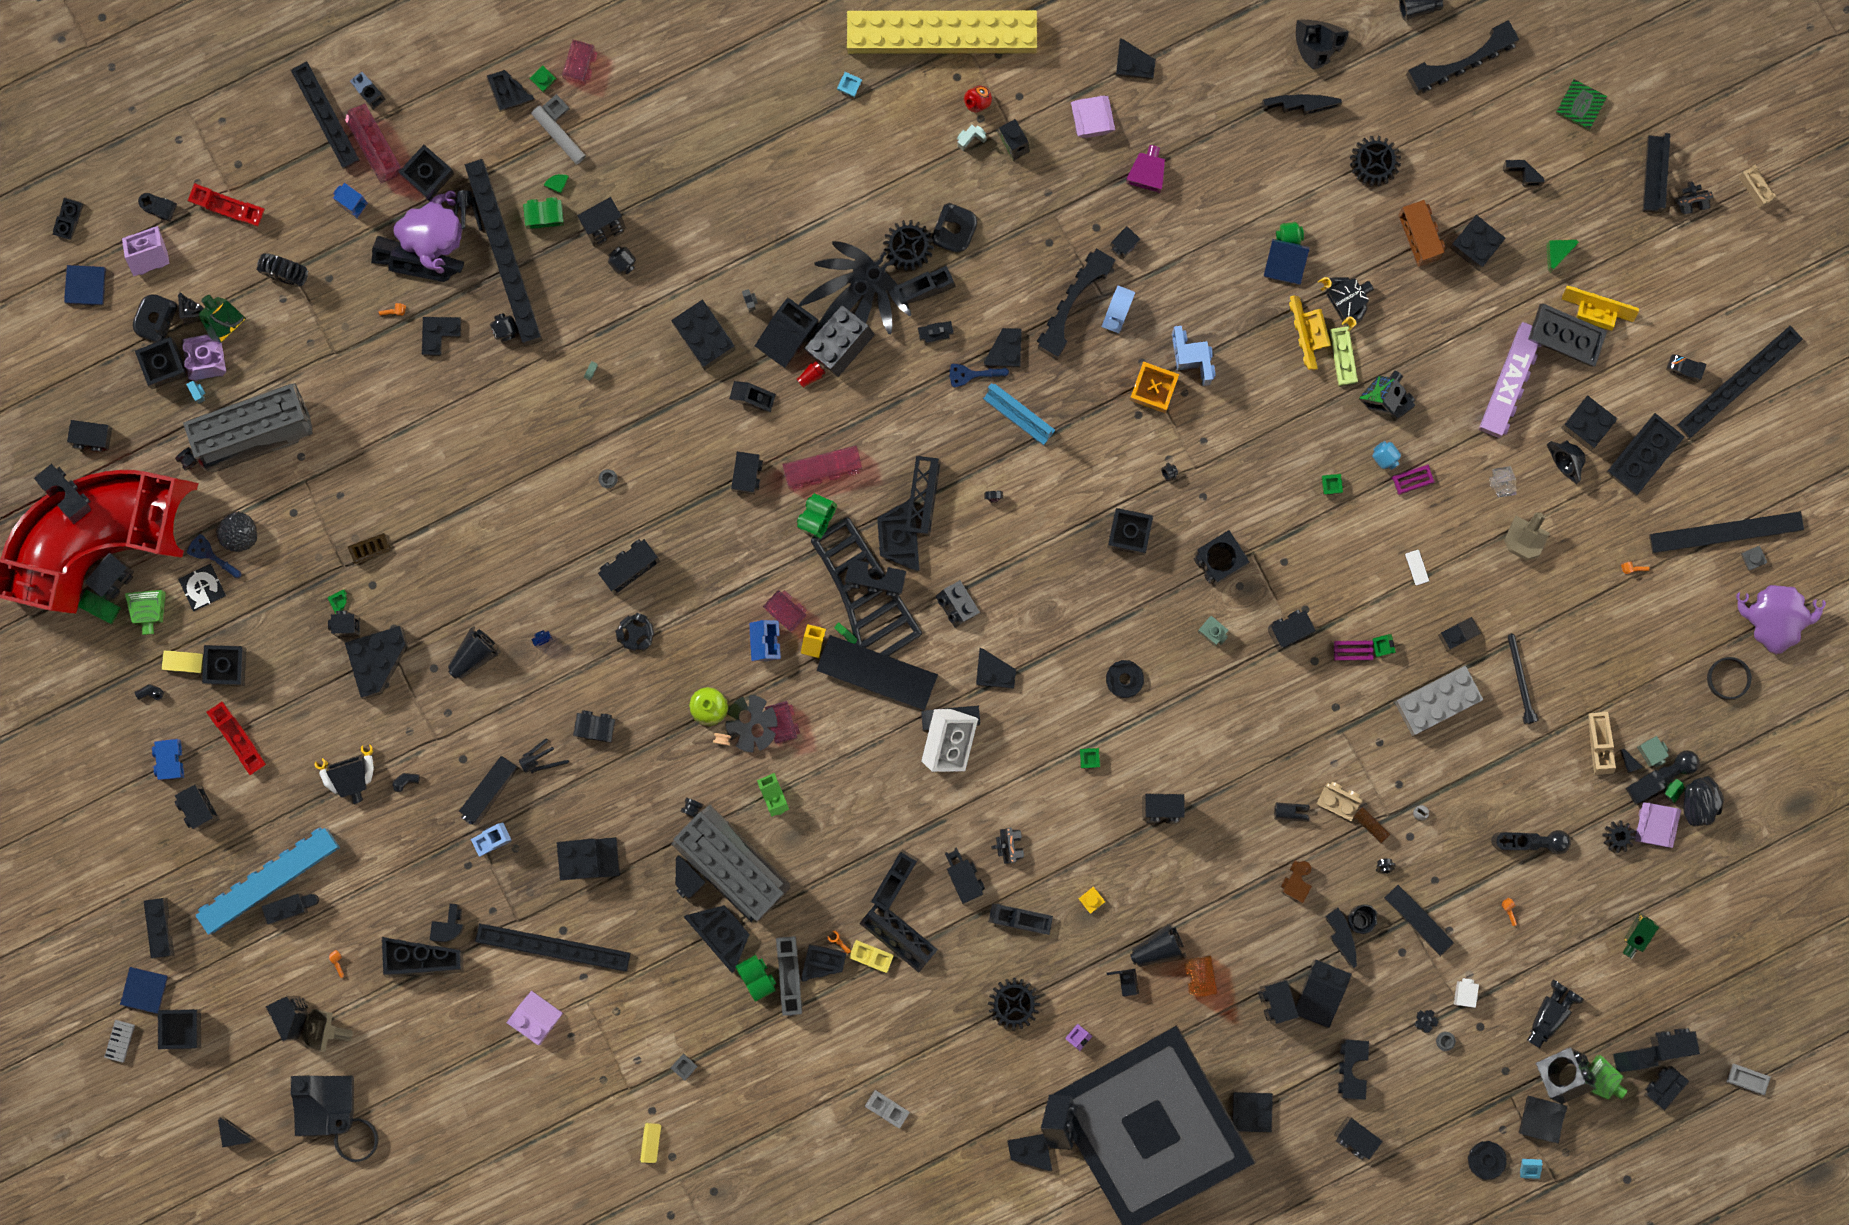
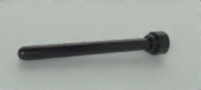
[1507,633,1539,725]

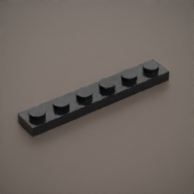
[291,61,360,170]

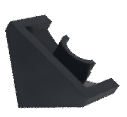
[178,292,204,324]

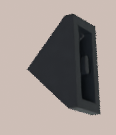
[218,1116,255,1148]

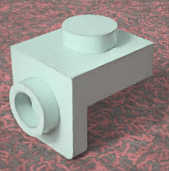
[957,125,987,150]

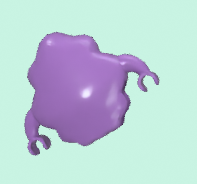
[394,191,462,273]
[1736,585,1826,654]

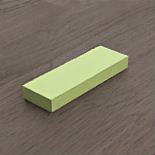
[1329,326,1358,386]

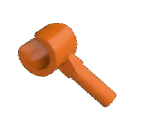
[379,303,406,316]
[1621,561,1649,574]
[1502,898,1517,926]
[827,931,851,954]
[329,950,344,978]

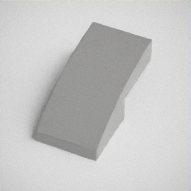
[865,1090,910,1129]

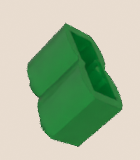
[523,197,564,229]
[797,493,837,539]
[736,955,776,1002]

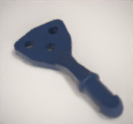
[949,363,1009,388]
[187,534,241,578]

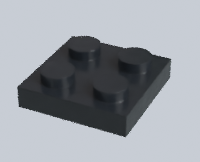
[1233,1092,1273,1132]

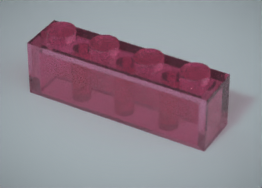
[345,103,401,183]
[782,445,862,490]

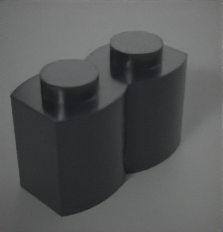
[573,710,616,743]

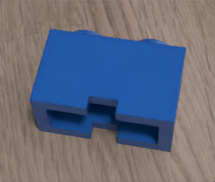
[333,183,368,218]
[749,620,781,661]
[152,739,184,781]

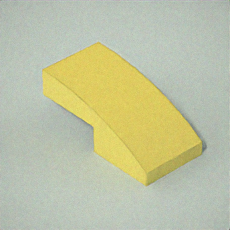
[162,651,204,673]
[849,940,894,973]

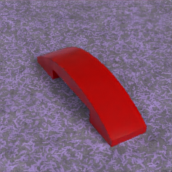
[187,183,265,227]
[206,701,266,775]

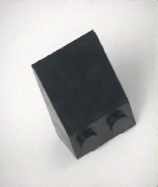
[1296,960,1352,1028]

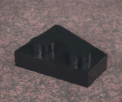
[1116,38,1156,79]
[487,70,534,112]
[984,328,1022,367]
[976,648,1016,689]
[801,944,847,981]
[1007,1134,1052,1171]

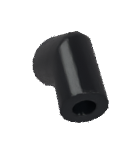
[134,684,164,700]
[392,773,420,792]

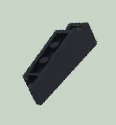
[371,236,464,282]

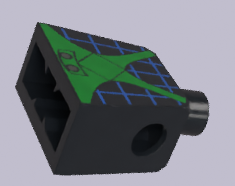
[996,119,1030,161]
[1359,370,1405,415]

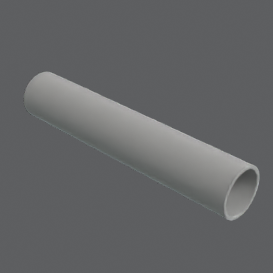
[531,105,586,165]

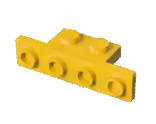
[1561,286,1639,331]
[1289,295,1331,370]

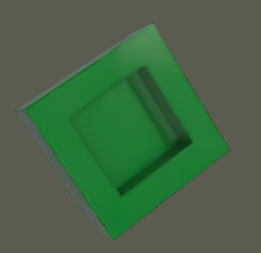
[529,65,557,93]
[1321,474,1343,495]
[1372,634,1396,657]
[1080,748,1100,769]
[1665,779,1685,804]

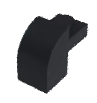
[430,903,465,942]

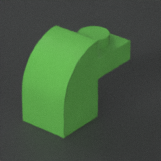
[757,773,789,817]

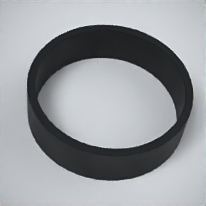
[1707,657,1752,700]
[334,1118,379,1162]

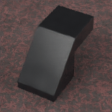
[1503,160,1545,186]

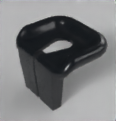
[932,203,977,253]
[132,294,177,343]

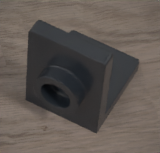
[1106,968,1139,997]

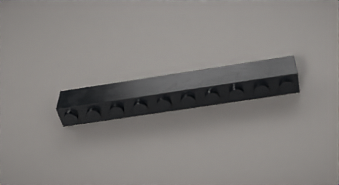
[464,159,543,347]

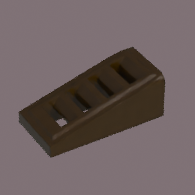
[348,533,392,565]

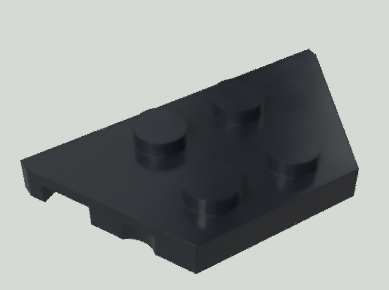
[877,499,920,571]
[684,905,750,973]

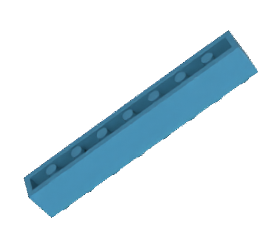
[195,827,340,935]

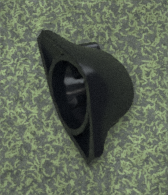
[1547,440,1586,484]

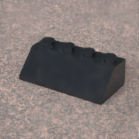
[266,996,308,1042]

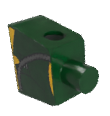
[199,295,246,343]
[1622,912,1659,959]

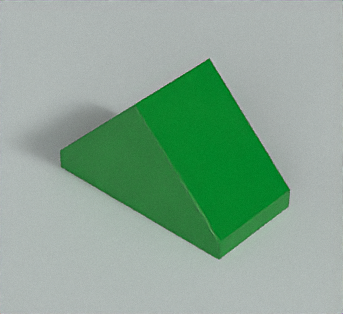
[1546,240,1579,273]

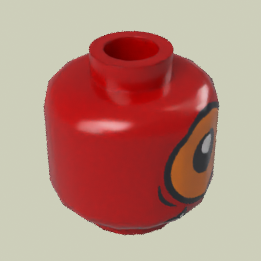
[964,85,992,113]

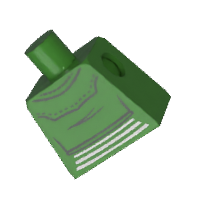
[125,590,165,635]
[1589,1055,1627,1099]

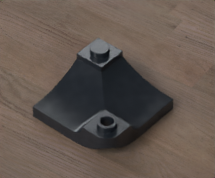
[291,1075,354,1137]

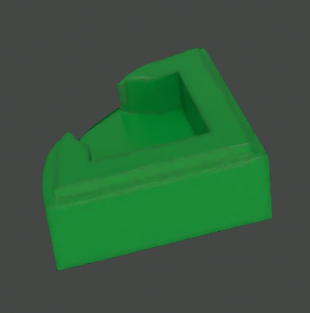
[544,174,569,194]
[327,589,347,614]
[834,622,857,644]

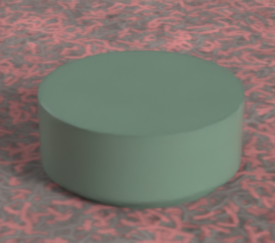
[583,361,598,381]

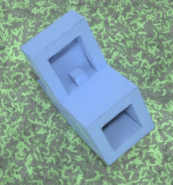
[1102,286,1135,333]
[471,823,512,857]

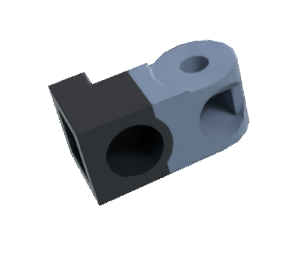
[350,71,386,110]

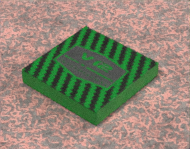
[1556,79,1607,130]

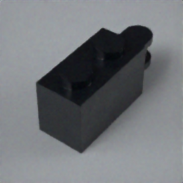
[945,847,986,904]
[262,893,319,925]

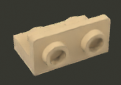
[1316,782,1362,822]

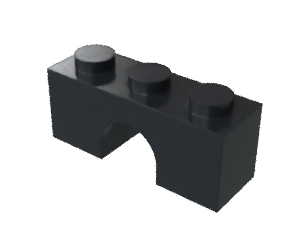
[34,463,92,524]
[845,559,907,597]
[144,898,175,959]
[1337,1039,1369,1100]

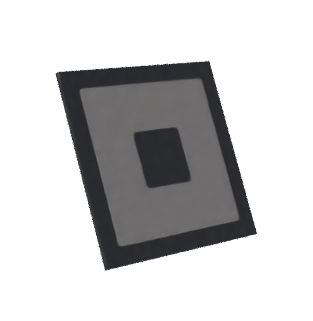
[1051,1025,1256,1225]

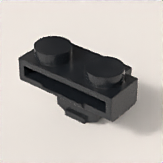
[918,321,954,344]

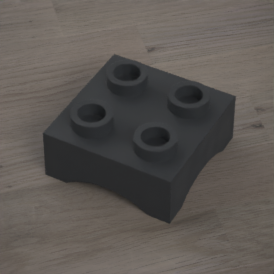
[1518,1095,1568,1144]

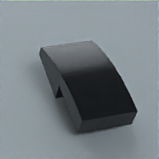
[52,197,84,240]

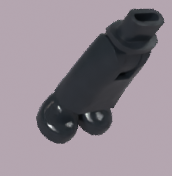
[1527,979,1584,1048]

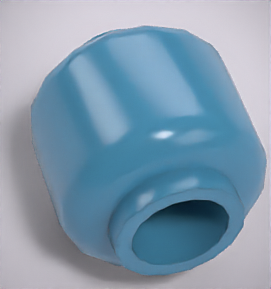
[1372,441,1401,470]

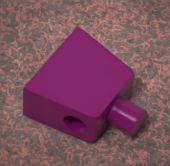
[1126,145,1165,193]

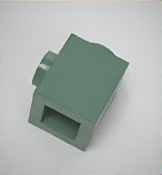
[1197,616,1228,646]
[1637,736,1669,767]

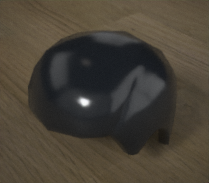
[1348,904,1378,934]

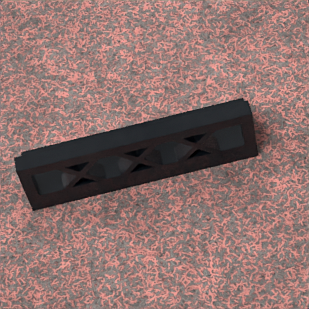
[1642,133,1671,213]
[905,456,941,536]
[859,905,938,973]

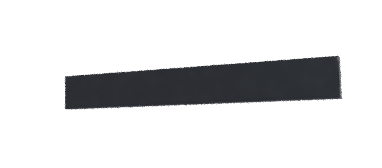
[1677,325,1803,439]
[1649,511,1804,553]
[475,923,631,972]

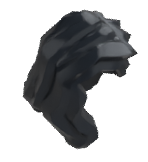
[1683,776,1724,826]

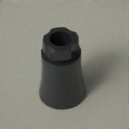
[1399,0,1443,21]

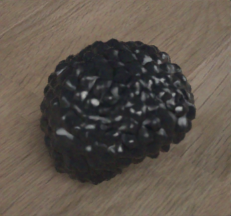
[216,511,258,552]

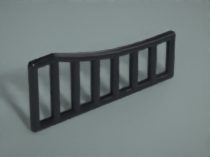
[811,517,922,656]

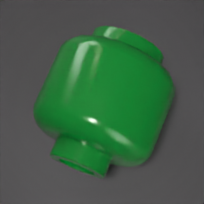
[1276,222,1304,245]

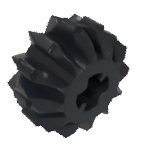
[1602,820,1636,853]

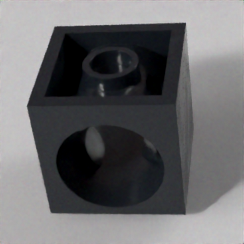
[1193,530,1250,586]
[1536,1047,1597,1104]

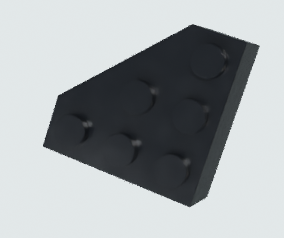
[345,626,408,699]

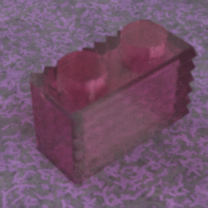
[562,39,598,85]
[763,590,807,633]
[765,701,800,745]

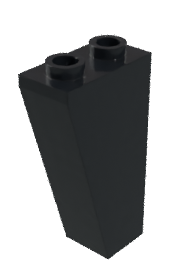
[459,756,519,825]

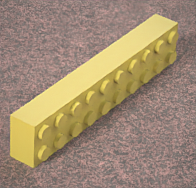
[847,11,1037,54]

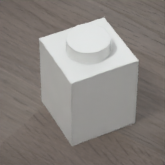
[1454,978,1479,1008]

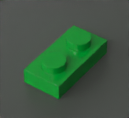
[78,590,121,624]

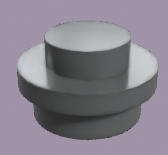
[598,469,618,489]
[1436,1032,1456,1051]

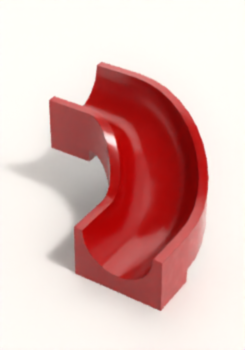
[0,470,199,614]

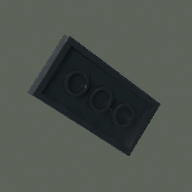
[1528,303,1607,367]
[1607,413,1685,496]

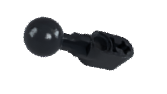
[1625,750,1700,805]
[1491,830,1571,855]

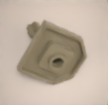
[1504,512,1550,561]
[302,1009,353,1052]

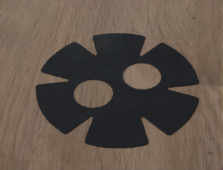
[726,695,777,752]

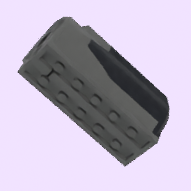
[183,383,313,472]
[671,805,790,923]

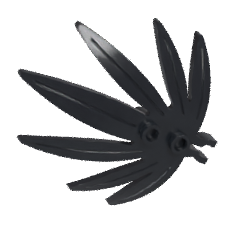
[799,241,911,340]

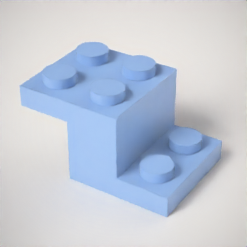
[1172,326,1215,386]

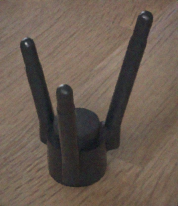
[454,190,483,231]
[519,738,569,774]

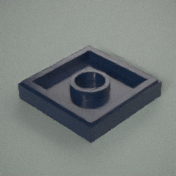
[1263,239,1310,285]
[64,265,106,305]
[120,967,168,1014]

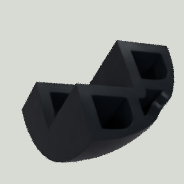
[1296,20,1349,69]

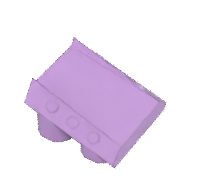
[1071,96,1115,138]
[183,335,226,381]
[1635,803,1681,848]

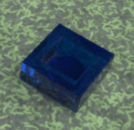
[531,630,553,648]

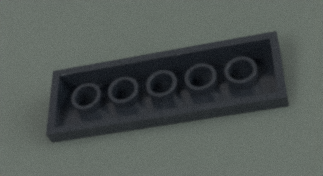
[816,635,938,710]

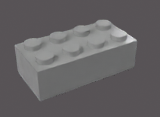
[1395,666,1483,736]

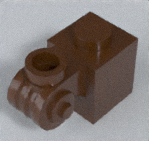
[1280,860,1312,904]

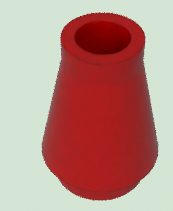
[797,361,826,388]

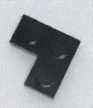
[422,317,462,356]

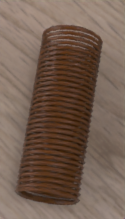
[1354,807,1390,844]

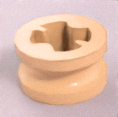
[713,733,731,746]

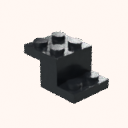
[556,837,620,881]

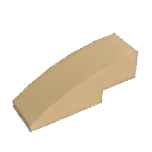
[1588,712,1616,775]

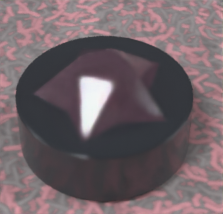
[984,491,1004,503]

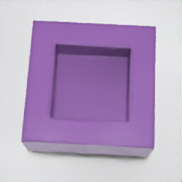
[1065,1024,1092,1051]

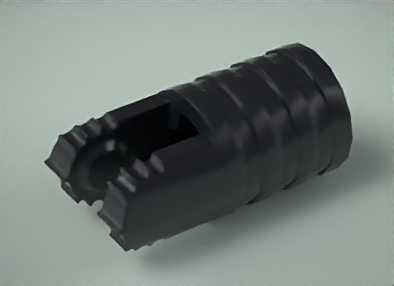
[1274,802,1310,822]

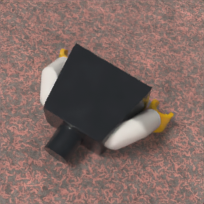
[314,744,374,804]

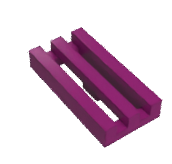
[1392,465,1435,495]
[1334,641,1373,661]

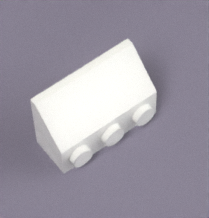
[922,709,978,772]

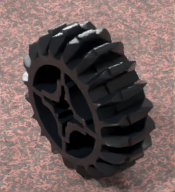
[1350,136,1401,187]
[883,220,934,271]
[256,253,309,287]
[988,978,1040,1030]

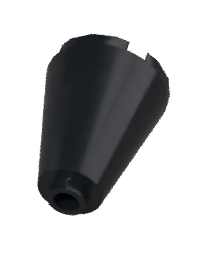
[448,626,501,679]
[1130,923,1187,967]

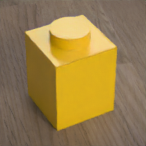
[800,624,826,658]

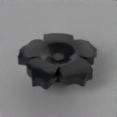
[1414,1010,1439,1033]

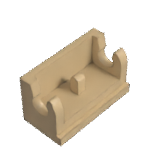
[1738,164,1776,208]

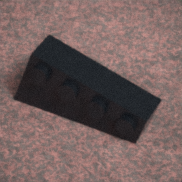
[382,937,464,978]

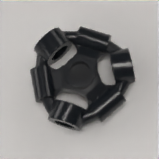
[615,613,654,652]

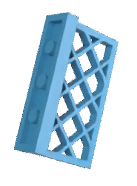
[983,383,1055,446]

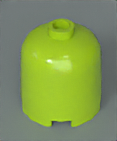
[689,687,728,727]

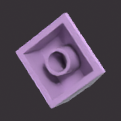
[122,226,170,276]
[507,991,563,1045]

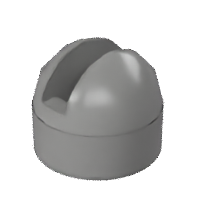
[1413,805,1429,821]

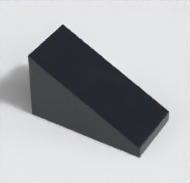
[1620,749,1643,773]

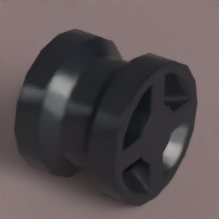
[175,447,198,471]
[680,797,704,817]

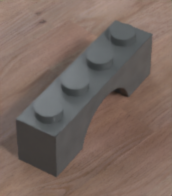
[776,936,803,1016]

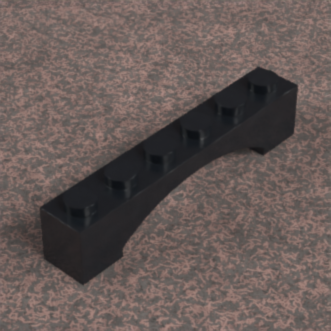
[1406,20,1519,94]
[1037,248,1116,360]

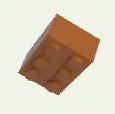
[1398,200,1446,267]

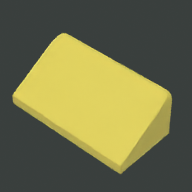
[640,1122,661,1163]

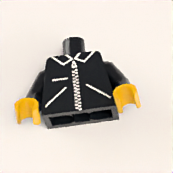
[1318,277,1374,331]

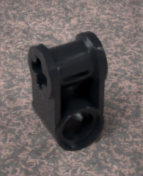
[138,193,177,222]

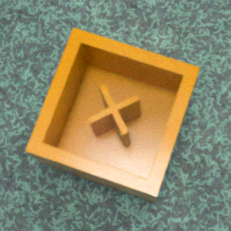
[1129,362,1179,413]

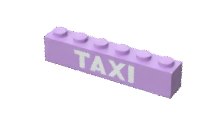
[1478,322,1542,438]

